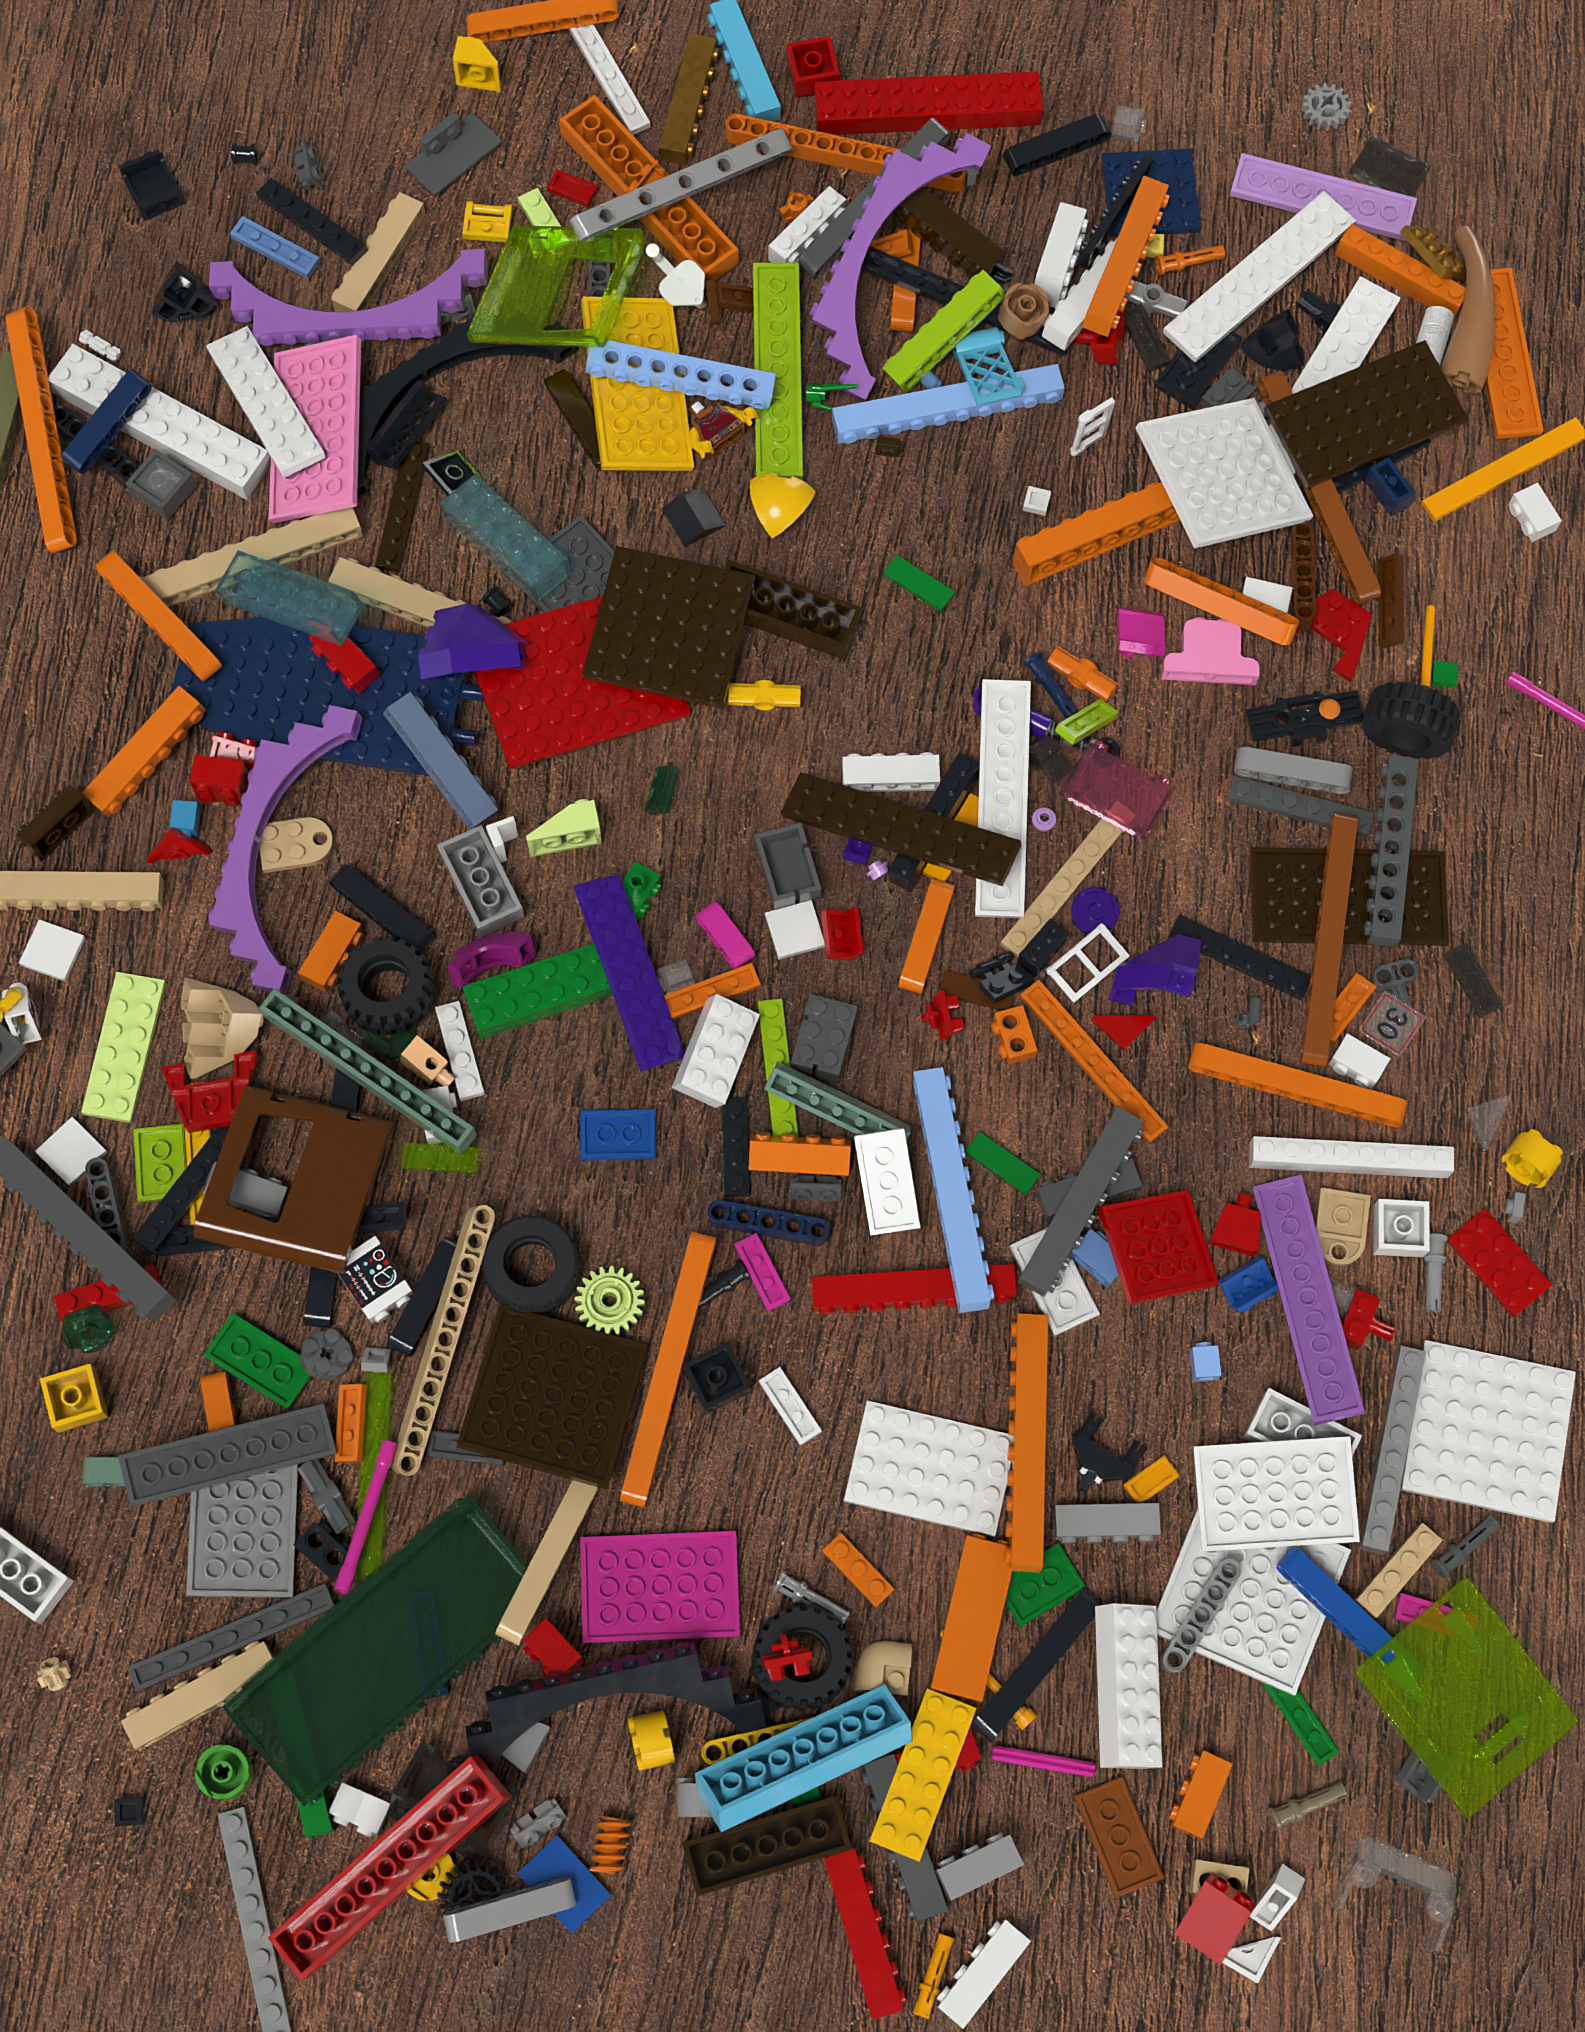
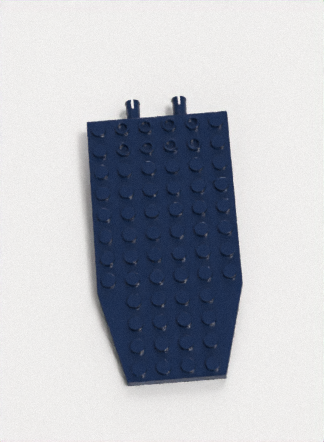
[170,615,484,776]

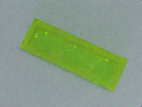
[401,1143,479,1174]

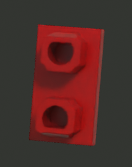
[921,990,964,1041]
[761,1634,813,1681]

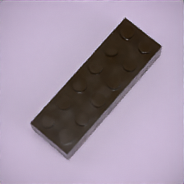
[892,187,1005,279]
[725,560,862,660]
[682,1796,852,1897]

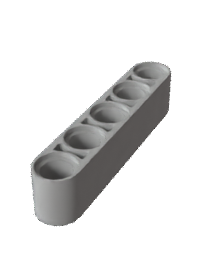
[1234,747,1353,794]
[1160,1559,1241,1673]
[443,1877,576,1943]

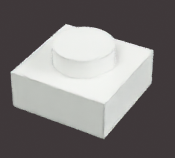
[1023,486,1051,516]

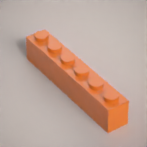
[1335,224,1466,321]
[82,686,206,817]

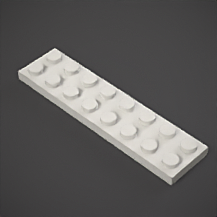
[206,326,326,478]

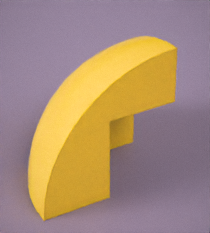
[750,473,816,538]

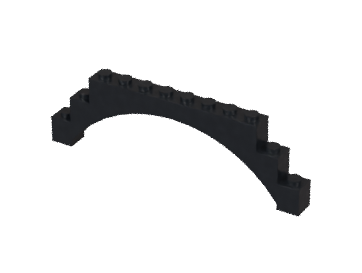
[357,307,576,500]
[446,1643,767,1777]

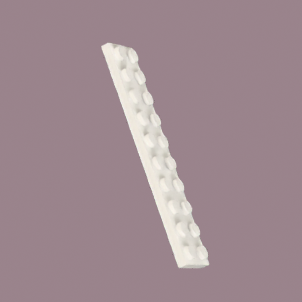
[1163,191,1356,363]
[1269,276,1401,476]
[975,679,1031,919]

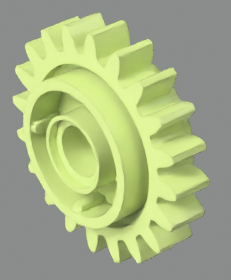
[574,1266,645,1336]

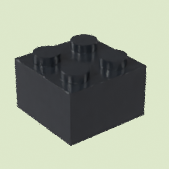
[682,1342,751,1415]

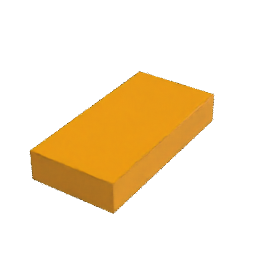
[1123,1455,1180,1504]

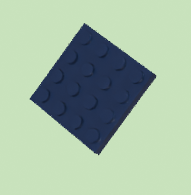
[1101,149,1201,237]

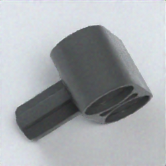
[1369,959,1419,1011]

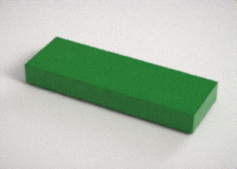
[883,555,955,613]
[965,1132,1041,1196]

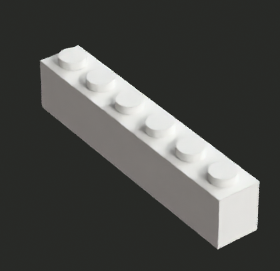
[1042,239,1139,351]

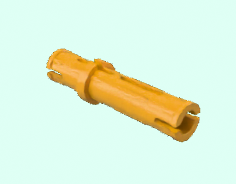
[912,1933,955,2019]

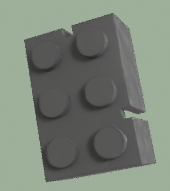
[754,823,821,910]
[791,994,858,1083]

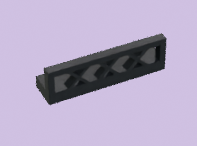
[365,380,447,469]

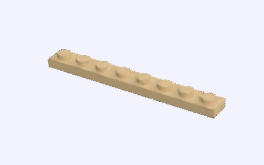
[1000,799,1137,958]

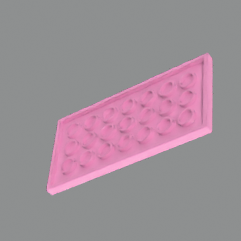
[269,335,361,524]

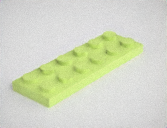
[81,972,166,1123]

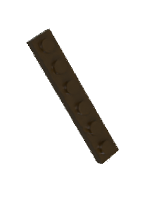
[375,439,429,573]

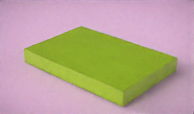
[133,1124,187,1204]

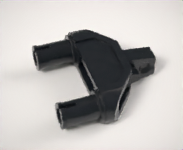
[1071,1412,1148,1493]

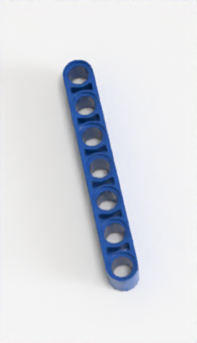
[1275,1546,1425,1691]

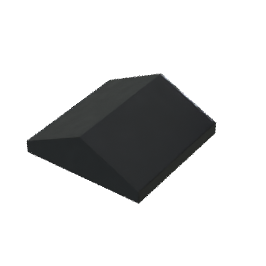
[421,449,486,499]
[662,488,725,547]

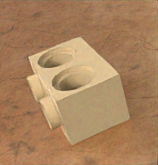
[1189,1859,1249,1896]

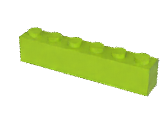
[882,270,1005,394]

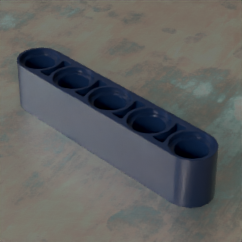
[62,369,153,474]
[708,1200,829,1246]

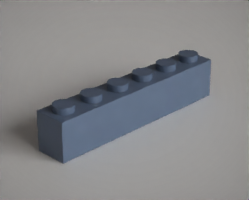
[383,692,498,830]

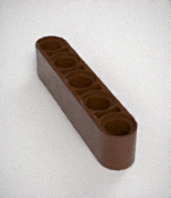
[1290,520,1316,632]

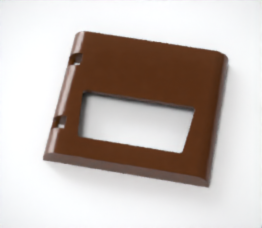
[194,1085,393,1274]

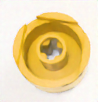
[1501,1129,1563,1188]
[627,1710,675,1771]

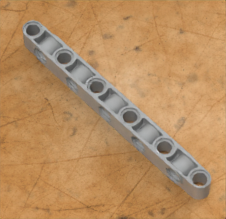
[569,128,793,242]

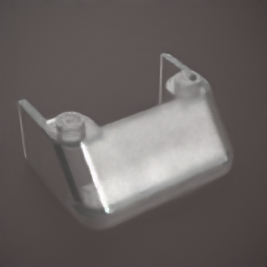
[1330,1836,1456,1952]

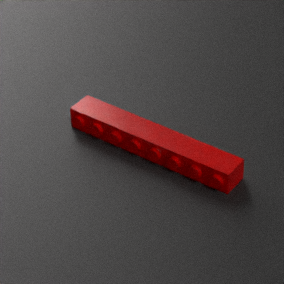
[811,1264,1017,1315]

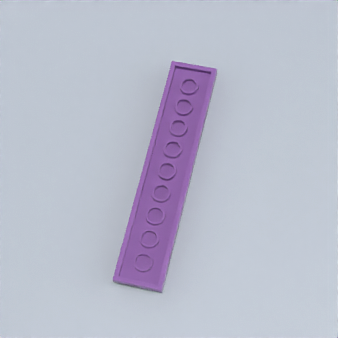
[1253,1174,1365,1426]

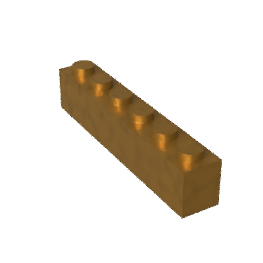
[659,33,720,165]

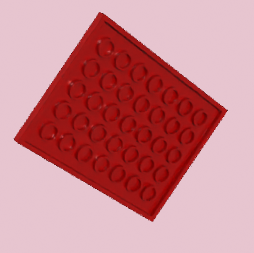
[474,596,691,770]

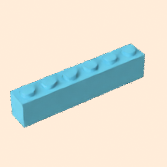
[707,0,781,121]

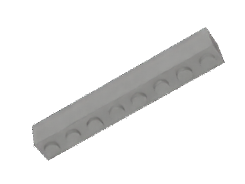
[1357,1346,1426,1555]

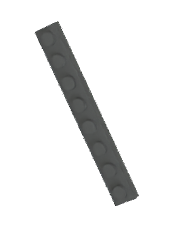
[128,1583,336,1692]

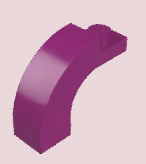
[447,932,536,988]

